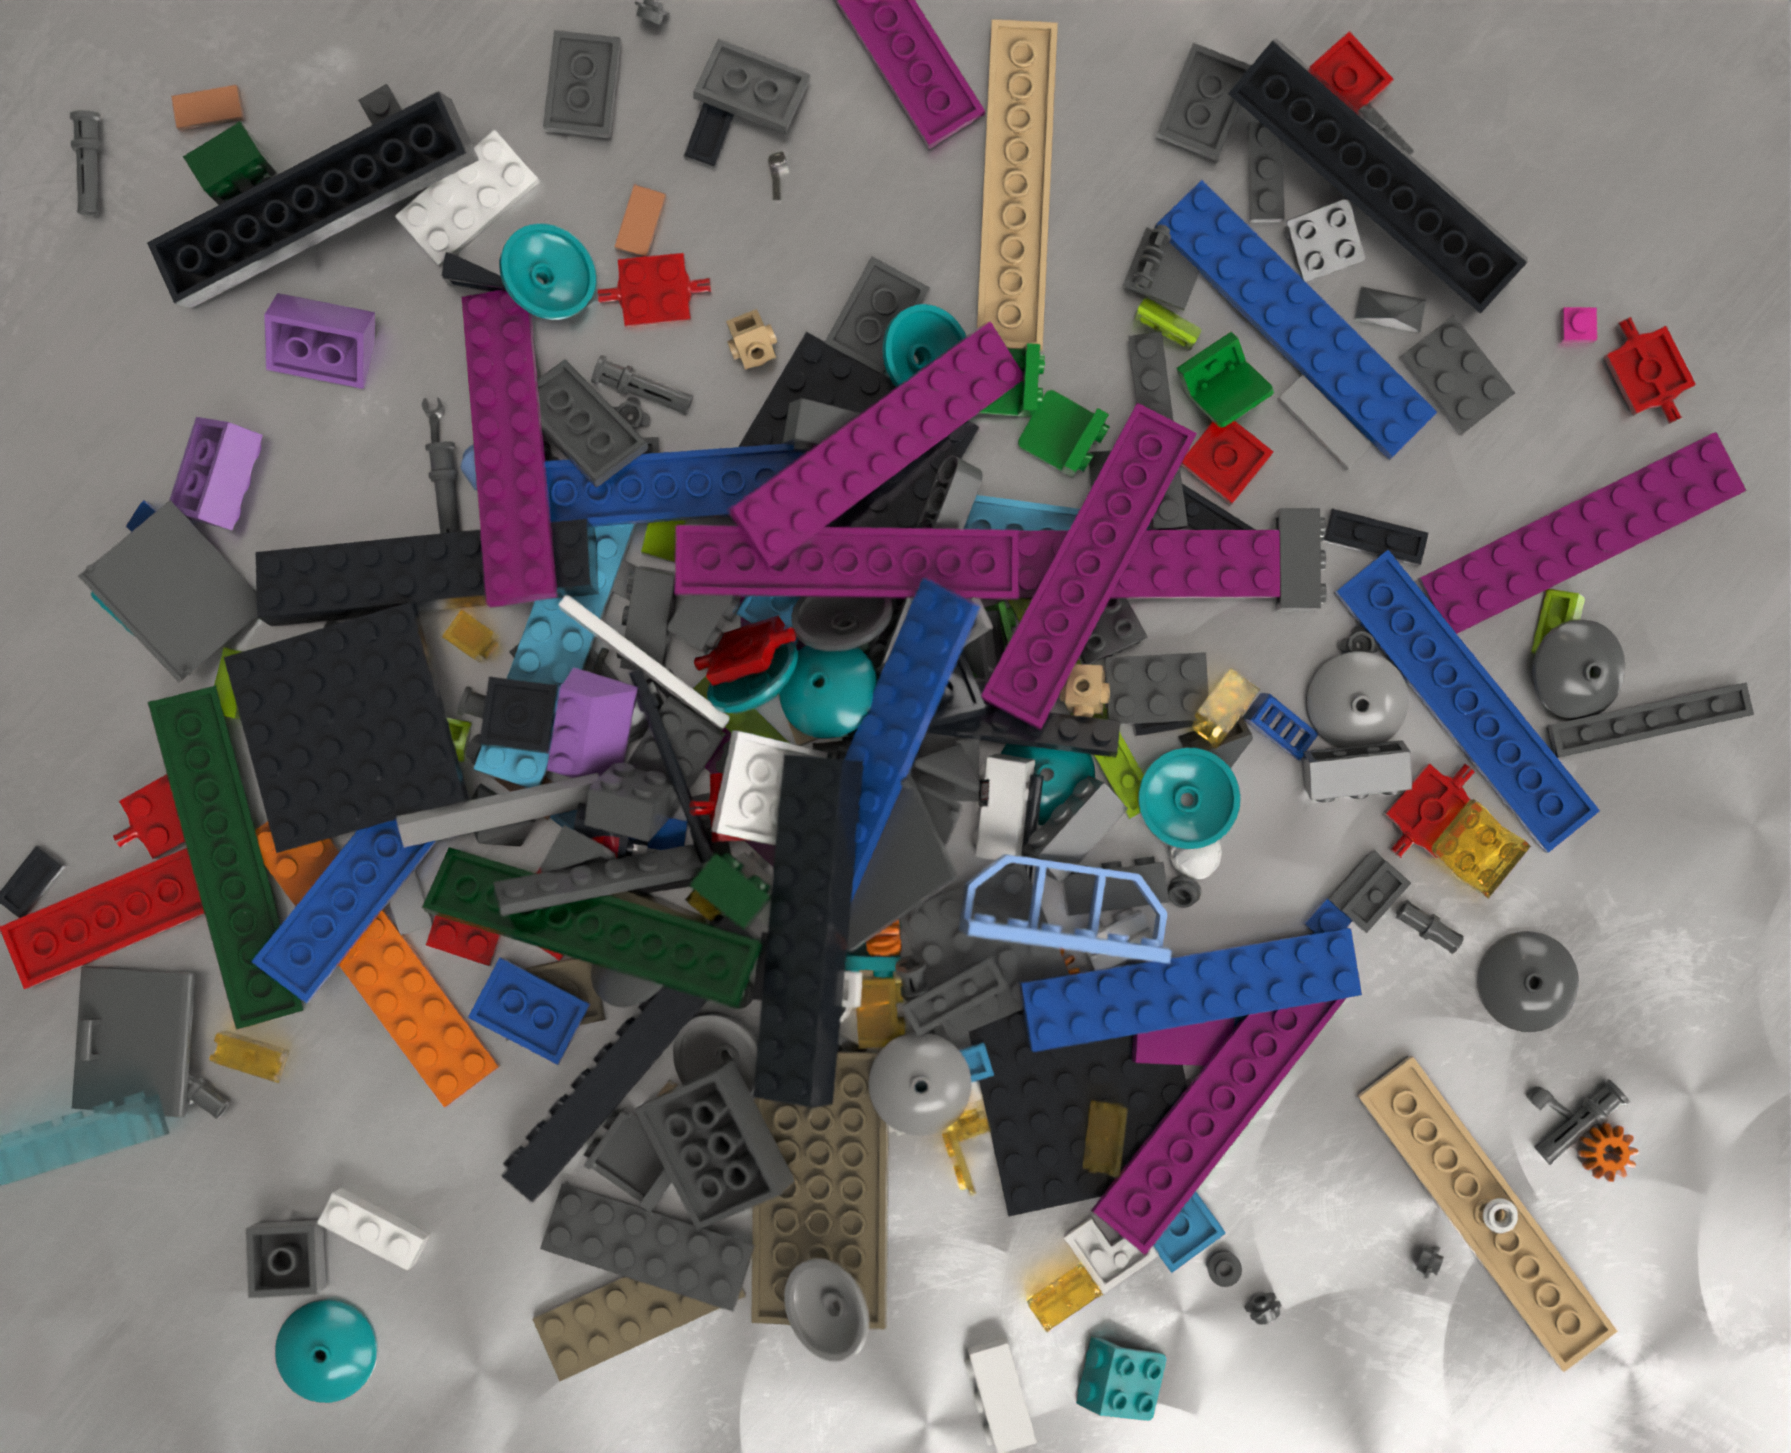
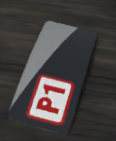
[978,779,990,807]

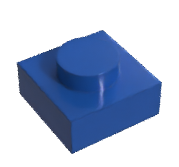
[1303,899,1352,933]

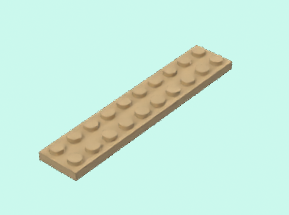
[977,19,1058,352]
[1357,1056,1618,1372]

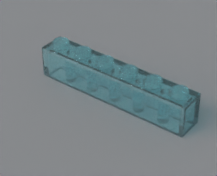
[0,1092,169,1186]

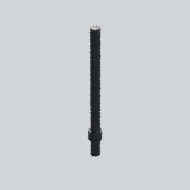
[629,669,714,863]

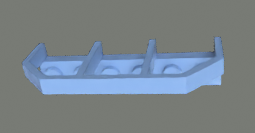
[959,854,1172,964]

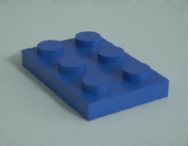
[468,957,591,1065]

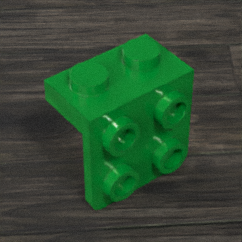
[1176,332,1274,427]
[979,343,1045,417]
[1018,390,1110,478]

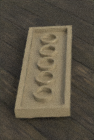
[532,1232,746,1381]

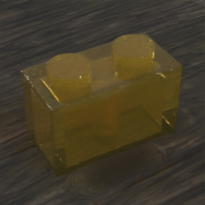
[856,974,905,1049]

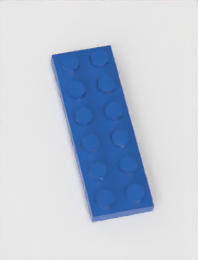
[252,820,436,1004]

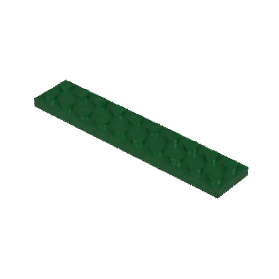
[148,685,304,1030]
[422,847,762,1009]

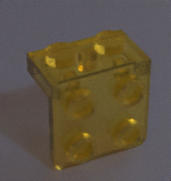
[1432,799,1531,899]
[942,1108,991,1196]

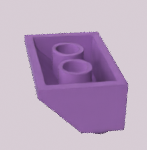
[265,293,375,389]
[169,417,263,530]
[547,667,638,778]

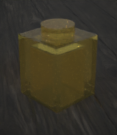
[442,609,499,663]

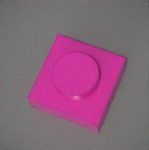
[1560,307,1597,343]

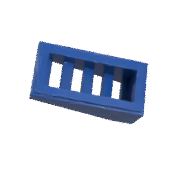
[1243,693,1319,761]

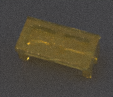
[1192,668,1261,749]
[209,1030,290,1083]
[1082,1100,1128,1177]
[1026,1263,1104,1333]

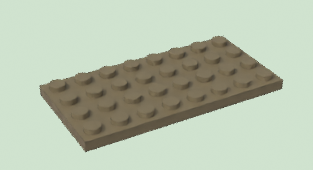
[751,1051,889,1329]

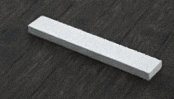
[558,595,729,731]

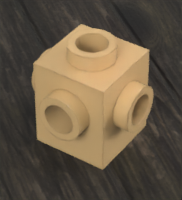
[726,309,778,370]
[1060,664,1110,718]

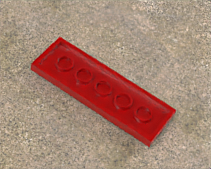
[0,848,204,989]

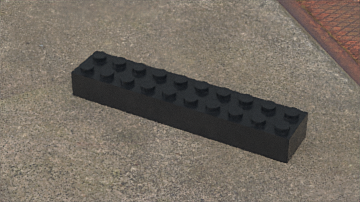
[1228,38,1528,314]
[147,91,479,308]
[255,519,599,626]
[753,754,864,1108]
[501,913,761,1203]

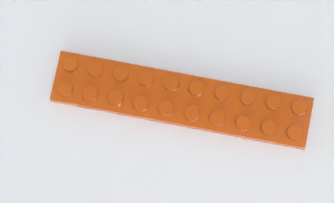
[255,821,500,1108]

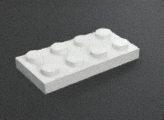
[395,130,540,268]

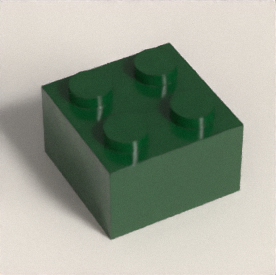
[183,121,277,205]
[690,852,771,929]

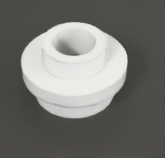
[1483,1198,1518,1233]

